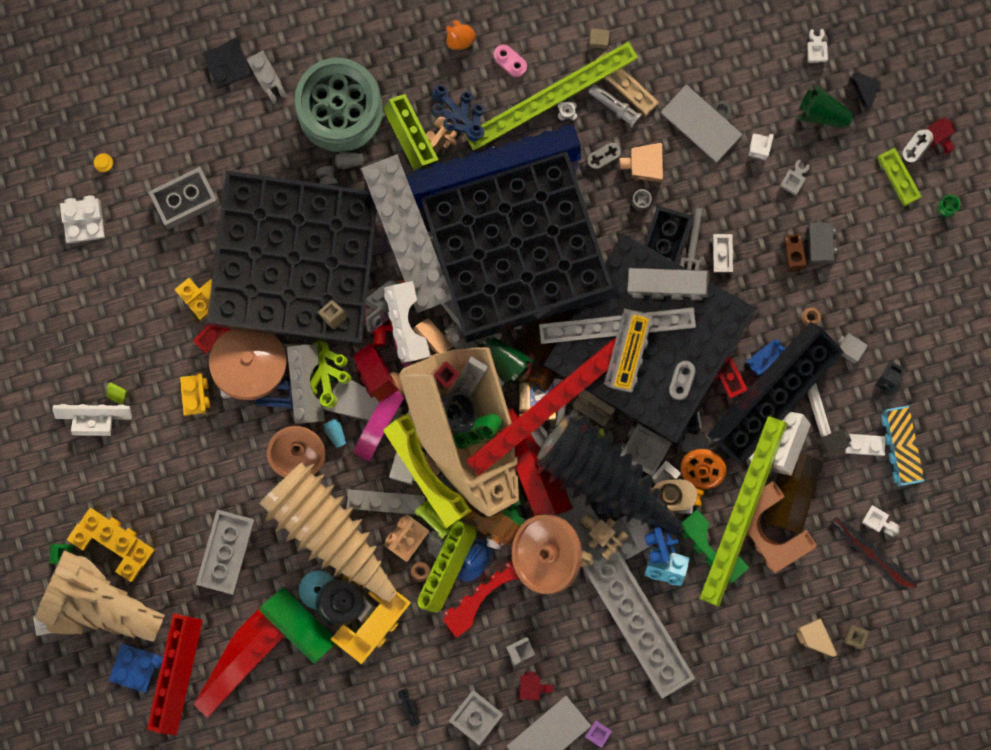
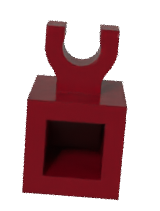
[924,116,956,155]
[431,361,460,393]
[519,672,554,700]

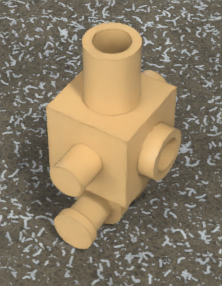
[580,513,629,560]

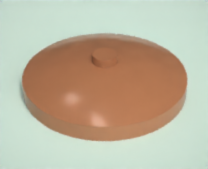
[209,329,287,400]
[512,515,582,594]

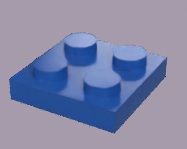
[109,643,160,693]

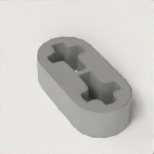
[587,143,621,171]

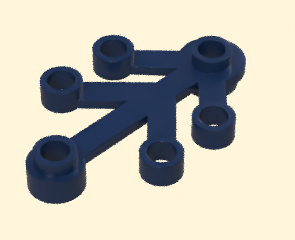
[431,85,484,141]

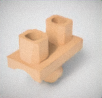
[426,117,458,153]

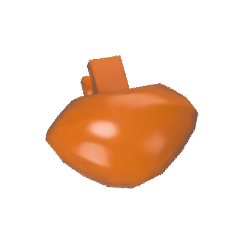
[446,20,476,50]

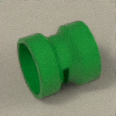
[937,195,960,217]

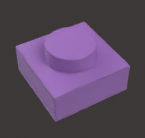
[585,720,612,748]

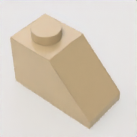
[796,619,837,657]

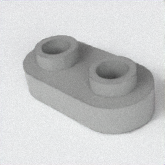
[669,361,696,400]

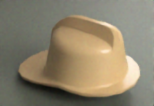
[653,479,697,511]

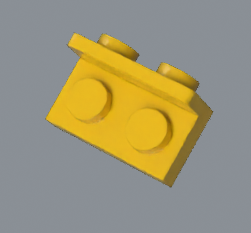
[180,373,210,416]

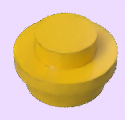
[94,153,113,172]

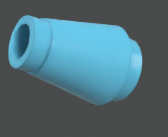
[323,418,346,448]

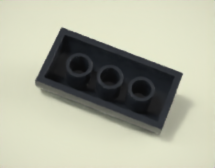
[644,205,694,264]

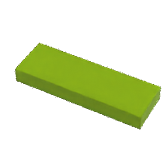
[877,148,922,207]

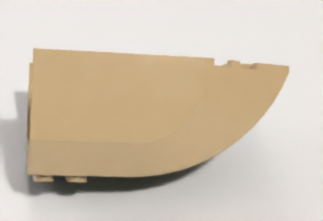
[399,348,519,516]

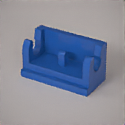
[745,339,786,378]

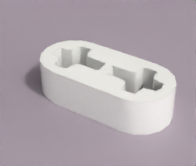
[903,129,933,162]

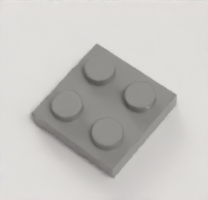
[449,690,504,745]

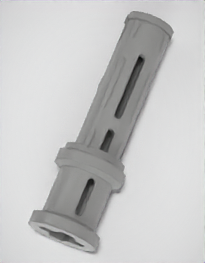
[588,83,642,128]

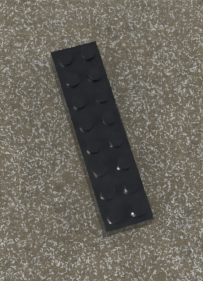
[707,321,844,465]

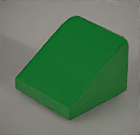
[49,544,73,564]

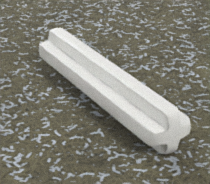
[807,383,831,437]

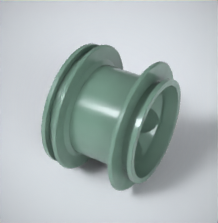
[294,58,383,152]

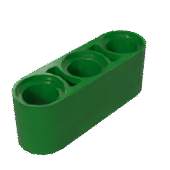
[452,414,503,449]

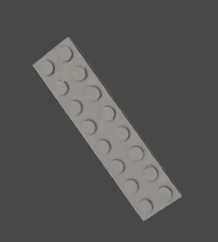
[361,155,452,313]

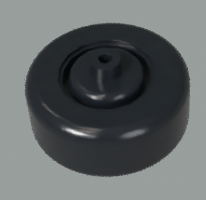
[315,578,364,626]

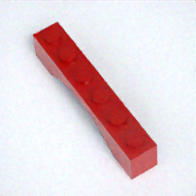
[442,560,520,638]

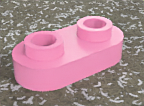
[494,45,527,77]

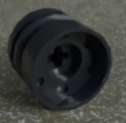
[440,392,476,435]

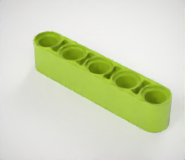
[418,521,477,613]

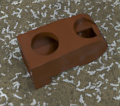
[783,234,807,272]

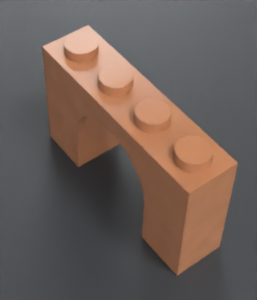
[732,481,817,573]

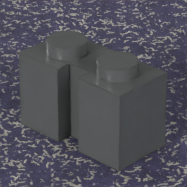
[807,223,837,264]

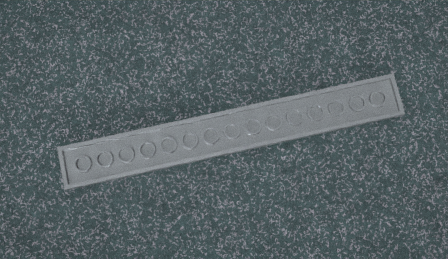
[530,424,695,699]

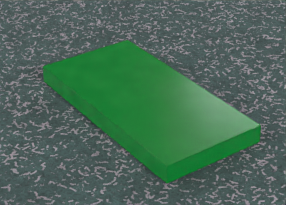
[258,587,336,664]

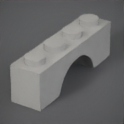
[287,344,325,424]

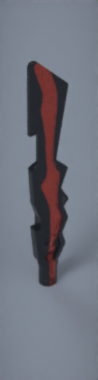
[831,517,917,588]

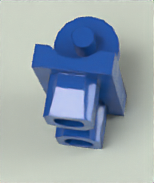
[644,527,679,564]

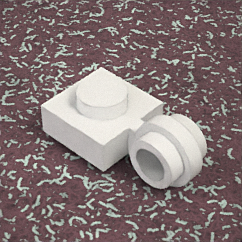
[862,505,900,537]

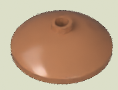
[267,426,325,478]

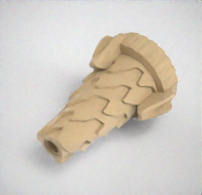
[34,551,164,642]

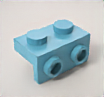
[644,547,690,586]

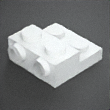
[60,196,105,244]

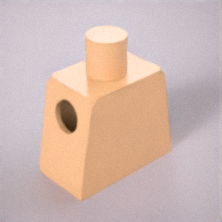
[620,143,663,183]

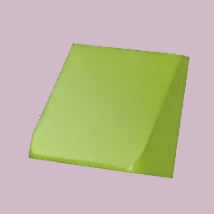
[106,382,129,405]

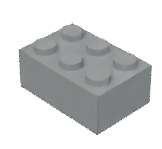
[149,167,219,230]

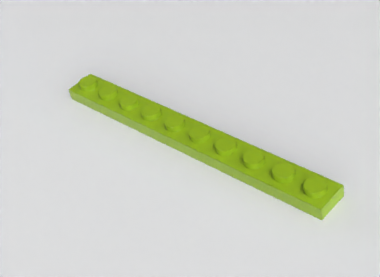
[464,41,638,152]
[700,416,788,606]

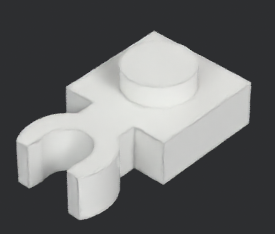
[807,29,828,63]

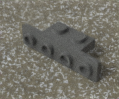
[365,278,401,333]

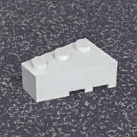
[749,412,811,476]

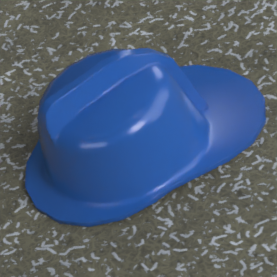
[457,538,492,581]

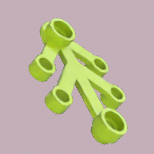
[310,341,351,408]

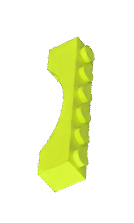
[383,414,471,528]

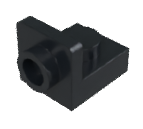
[875,360,906,395]

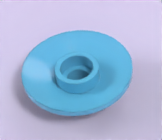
[299,571,334,609]

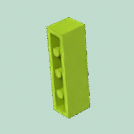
[383,94,439,174]

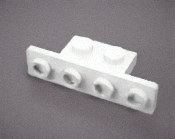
[52,404,132,436]

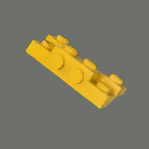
[175,278,212,321]
[67,508,156,582]
[331,591,411,664]

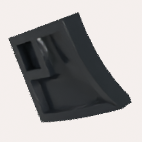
[203,37,252,89]

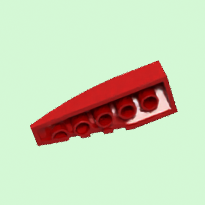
[508,409,573,516]
[194,606,286,718]

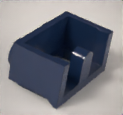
[255,381,293,410]

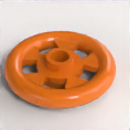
[680,449,726,489]

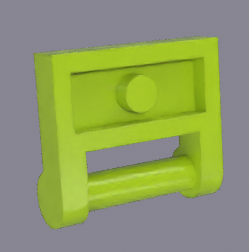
[414,499,461,539]

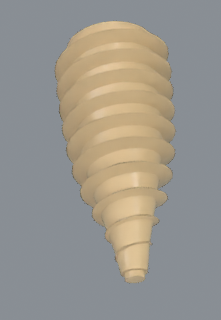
[259,463,397,602]

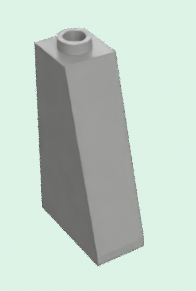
[323,376,404,424]

